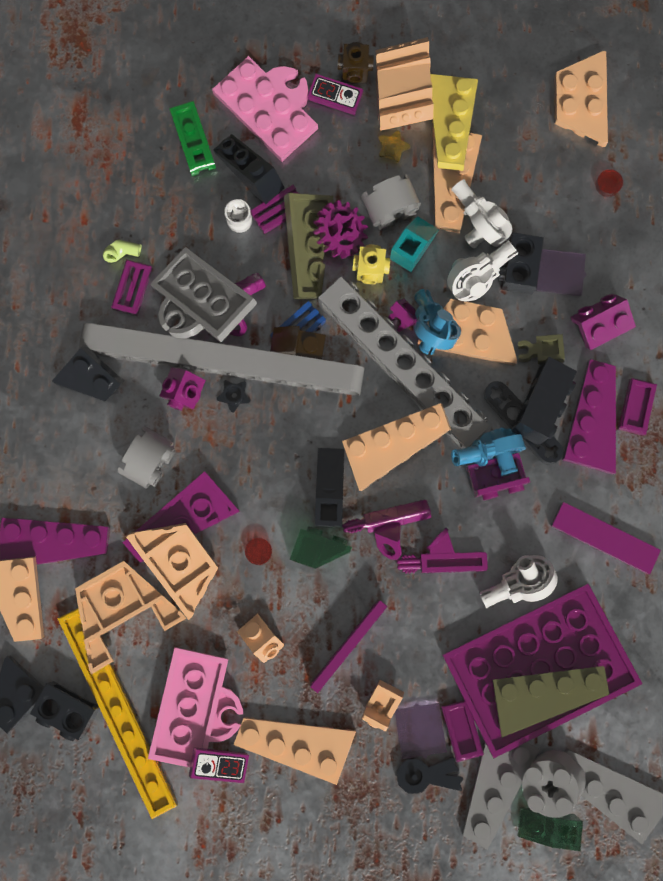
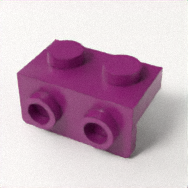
[570,294,636,350]
[466,453,530,501]

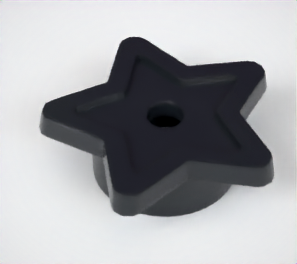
[217,380,251,413]

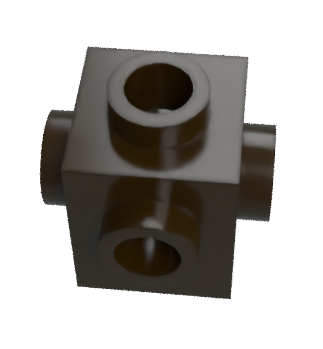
[338,42,374,83]

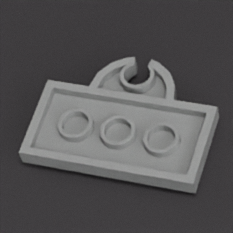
[150,247,257,342]

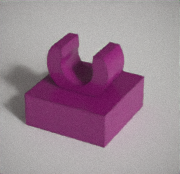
[388,298,417,332]

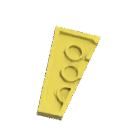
[430,74,478,171]

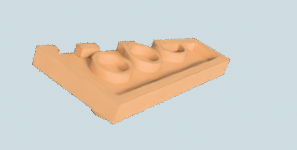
[432,125,482,233]
[342,403,451,491]
[233,717,356,785]

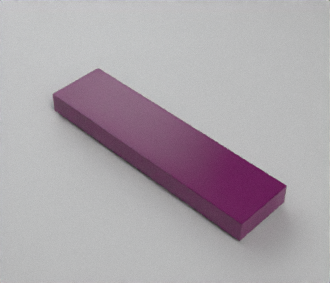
[551,502,661,574]
[310,600,388,693]

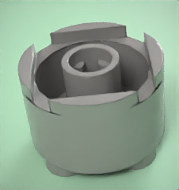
[361,174,421,231]
[118,426,176,489]
[522,750,586,818]

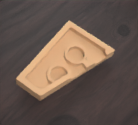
[0,556,44,642]

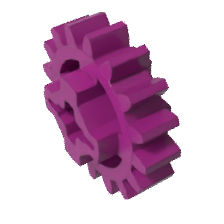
[313,200,368,259]

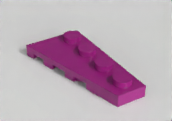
[562,359,616,475]
[122,471,240,563]
[0,518,110,565]

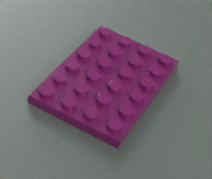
[442,584,642,758]

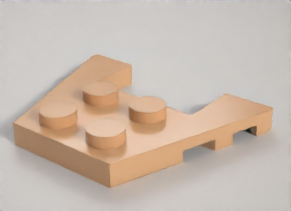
[75,561,187,674]

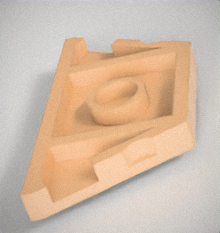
[554,51,608,147]
[417,299,517,366]
[126,523,218,620]

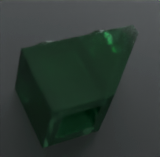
[290,526,352,569]
[517,807,583,851]

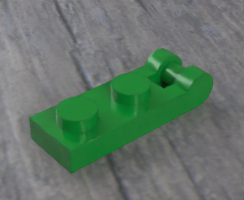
[169,101,216,176]

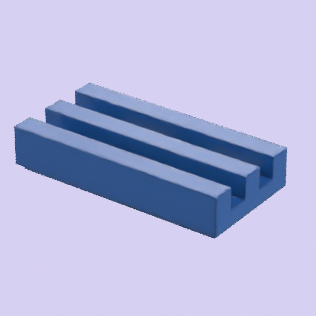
[270,301,326,338]

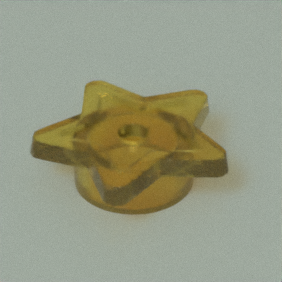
[379,130,410,163]

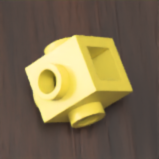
[352,244,390,284]

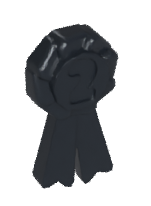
[397,757,463,794]

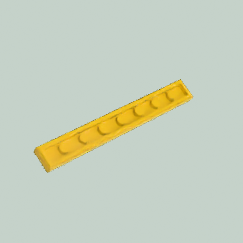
[57,608,178,819]

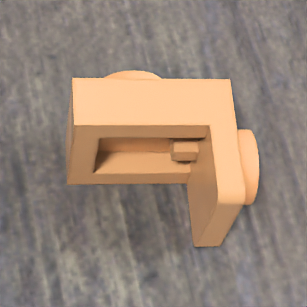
[237,613,284,663]
[362,680,404,731]

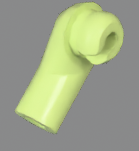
[103,240,142,263]

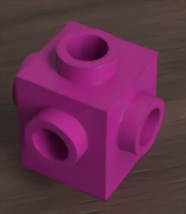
[159,367,206,411]

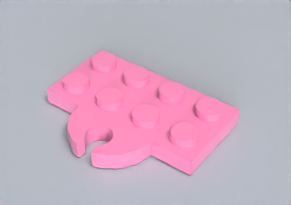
[212,56,318,162]
[148,647,243,767]

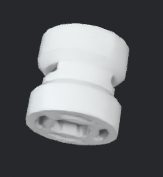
[225,199,252,233]

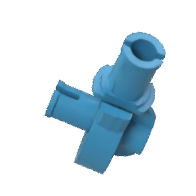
[414,289,461,355]
[451,428,526,477]

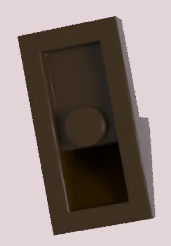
[270,326,326,360]

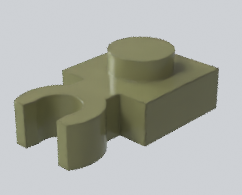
[518,334,565,364]

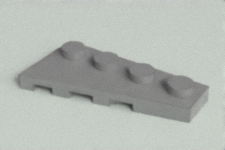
[462,742,540,850]
[564,748,663,844]

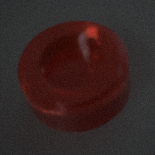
[595,169,623,197]
[245,538,272,565]

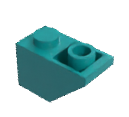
[390,216,439,273]

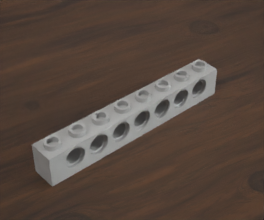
[318,277,490,449]

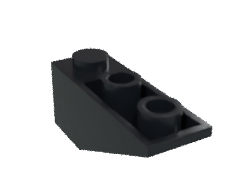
[213,134,285,204]
[315,448,344,529]

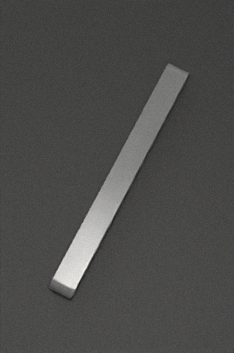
[78,323,365,395]

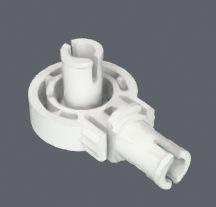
[451,179,512,248]
[447,240,518,302]
[479,555,558,608]

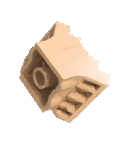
[375,37,434,131]

